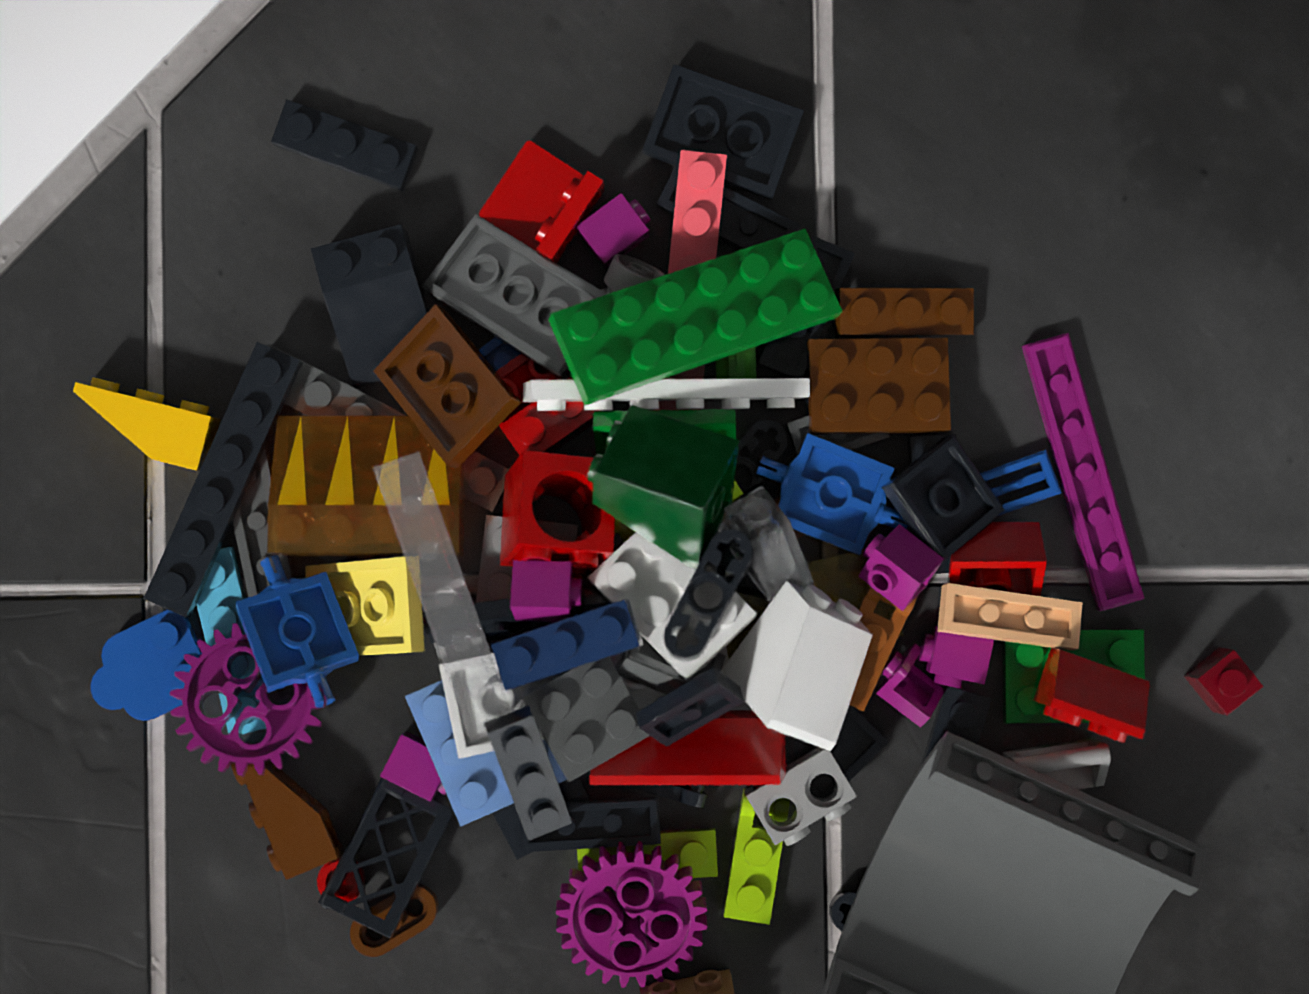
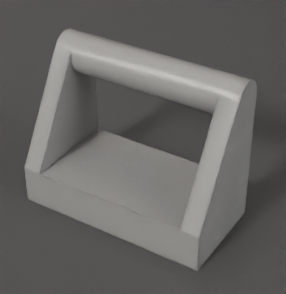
[1002,738,1111,790]

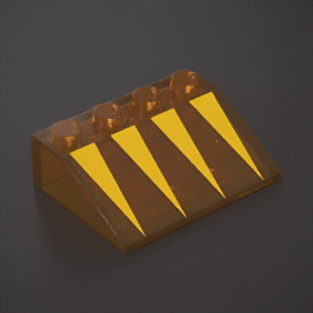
[267,416,464,556]

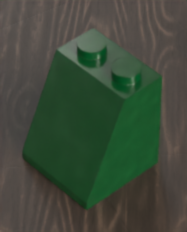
[588,404,739,569]

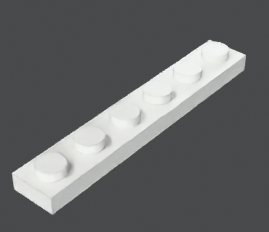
[523,378,810,411]

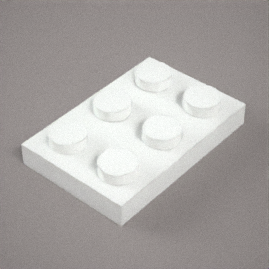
[588,532,757,682]

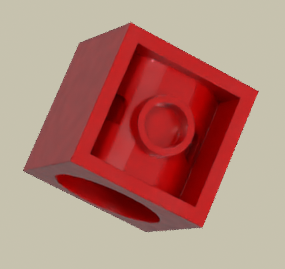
[500,450,615,579]

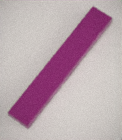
[1022,333,1145,611]

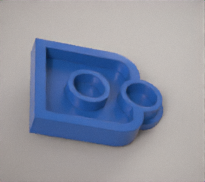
[91,609,202,721]

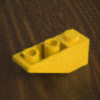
[73,377,220,471]

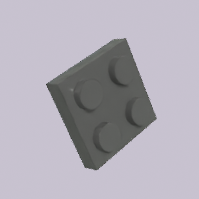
[521,657,650,782]

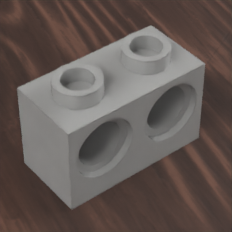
[744,747,857,846]

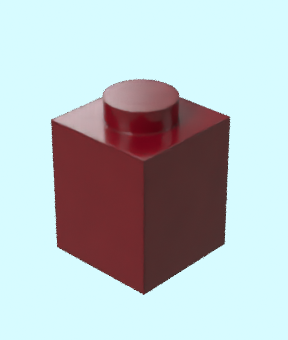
[1184,647,1264,716]

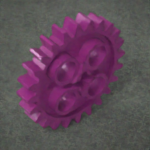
[170,623,326,777]
[556,841,707,988]

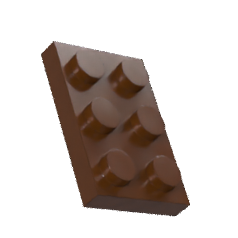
[373,304,521,469]
[807,338,951,434]

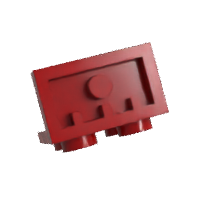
[479,140,605,263]

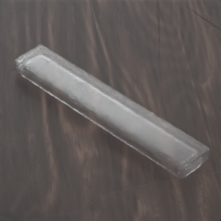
[373,452,512,742]

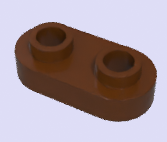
[350,884,438,957]

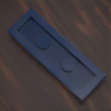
[491,599,643,690]

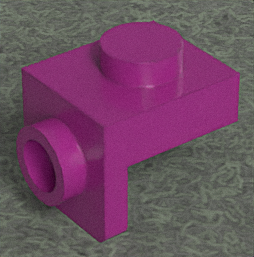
[876,643,945,728]

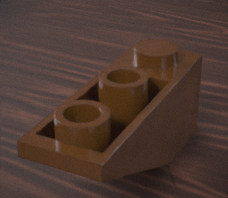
[231,742,344,880]

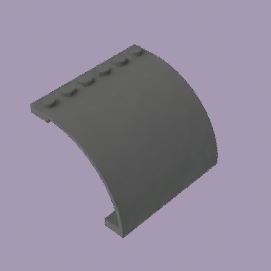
[822,731,1207,994]

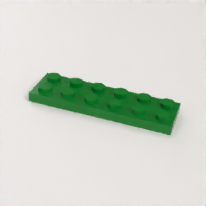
[548,228,843,406]

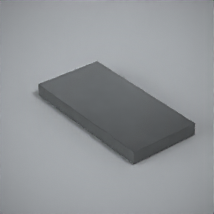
[421,214,606,380]

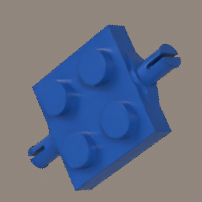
[756,433,907,555]
[236,555,359,708]

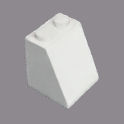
[721,581,873,751]

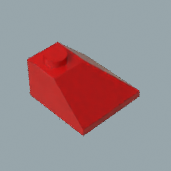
[947,522,1047,596]

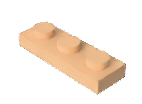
[937,583,1083,650]

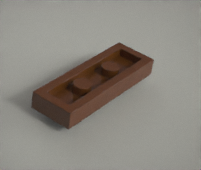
[835,288,974,335]

